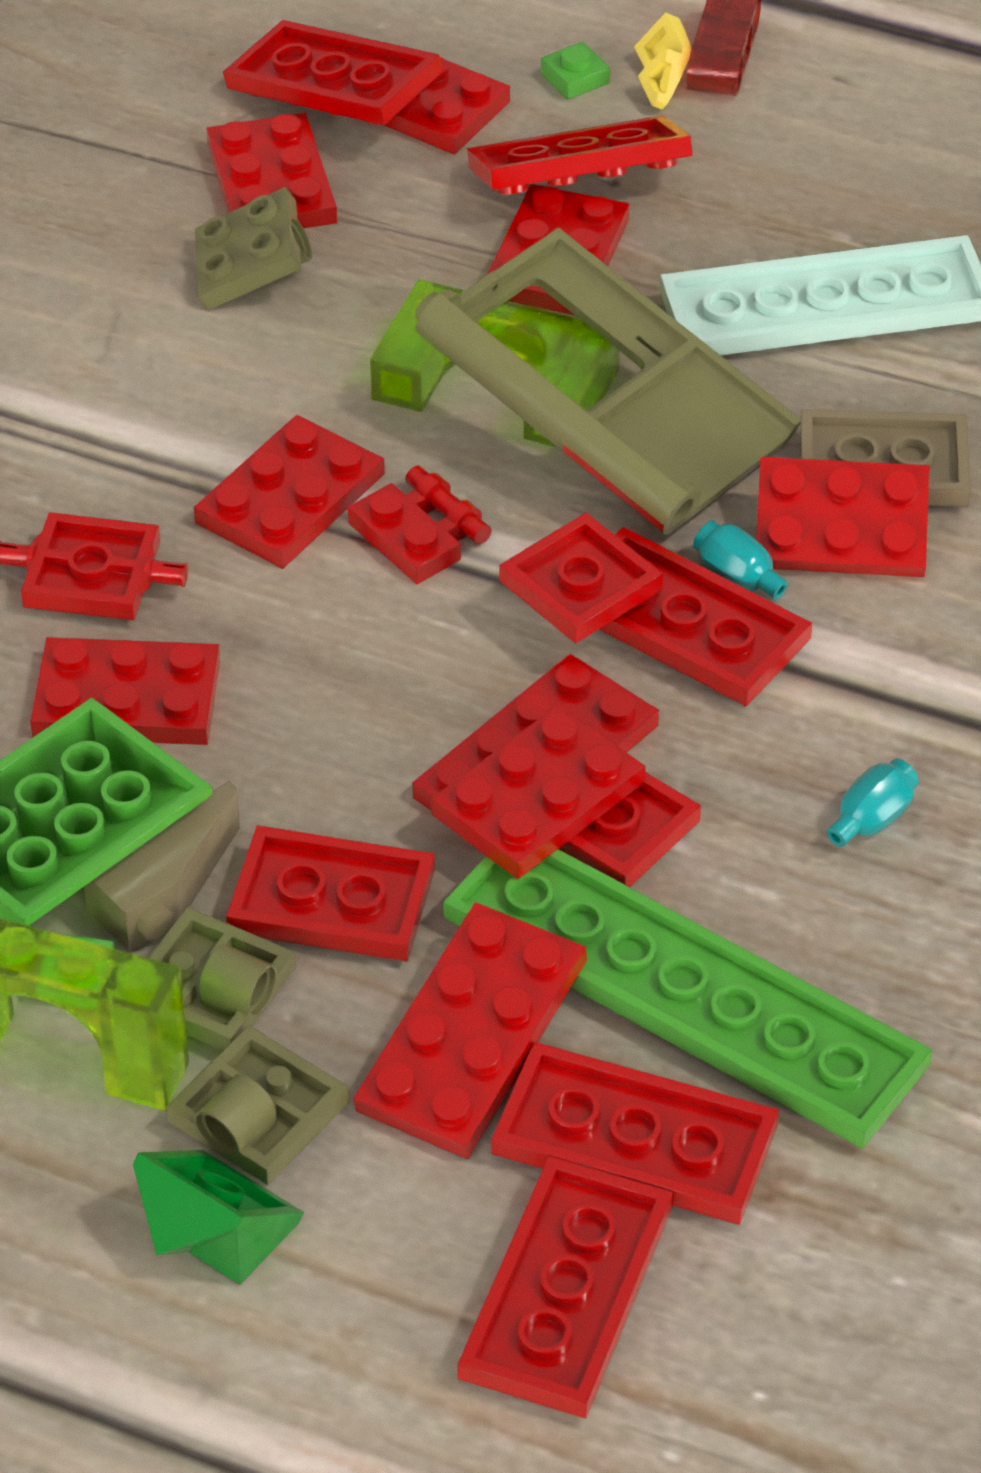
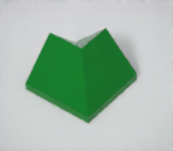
[133,1150,304,1285]

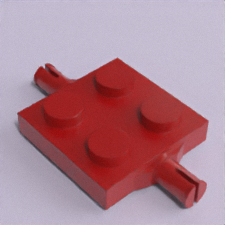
[0,512,188,621]

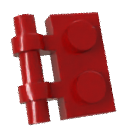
[347,465,492,585]

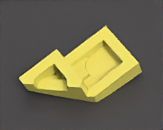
[634,12,692,110]

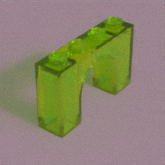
[370,279,620,448]
[0,918,189,1111]

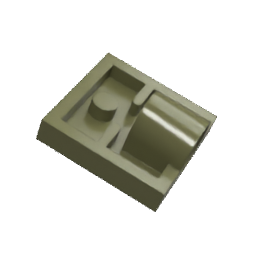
[195,187,312,310]
[122,907,296,1051]
[167,1025,350,1185]

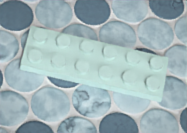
[660,235,981,355]

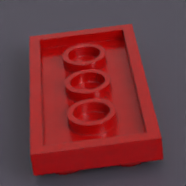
[223,20,443,126]
[467,115,693,195]
[599,527,812,707]
[412,653,659,811]
[353,902,587,1160]
[491,1042,779,1225]
[457,1156,673,1419]

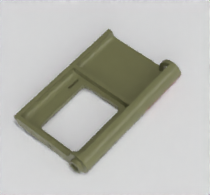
[415,227,802,535]

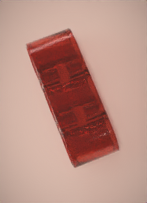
[687,0,762,96]

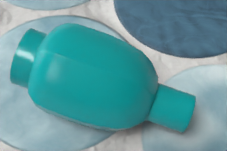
[693,520,789,600]
[826,758,919,847]

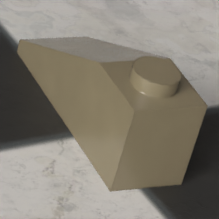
[84,781,240,953]

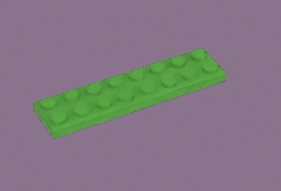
[443,849,932,1149]

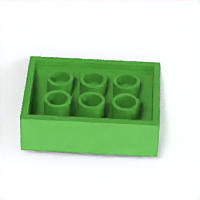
[0,697,213,928]

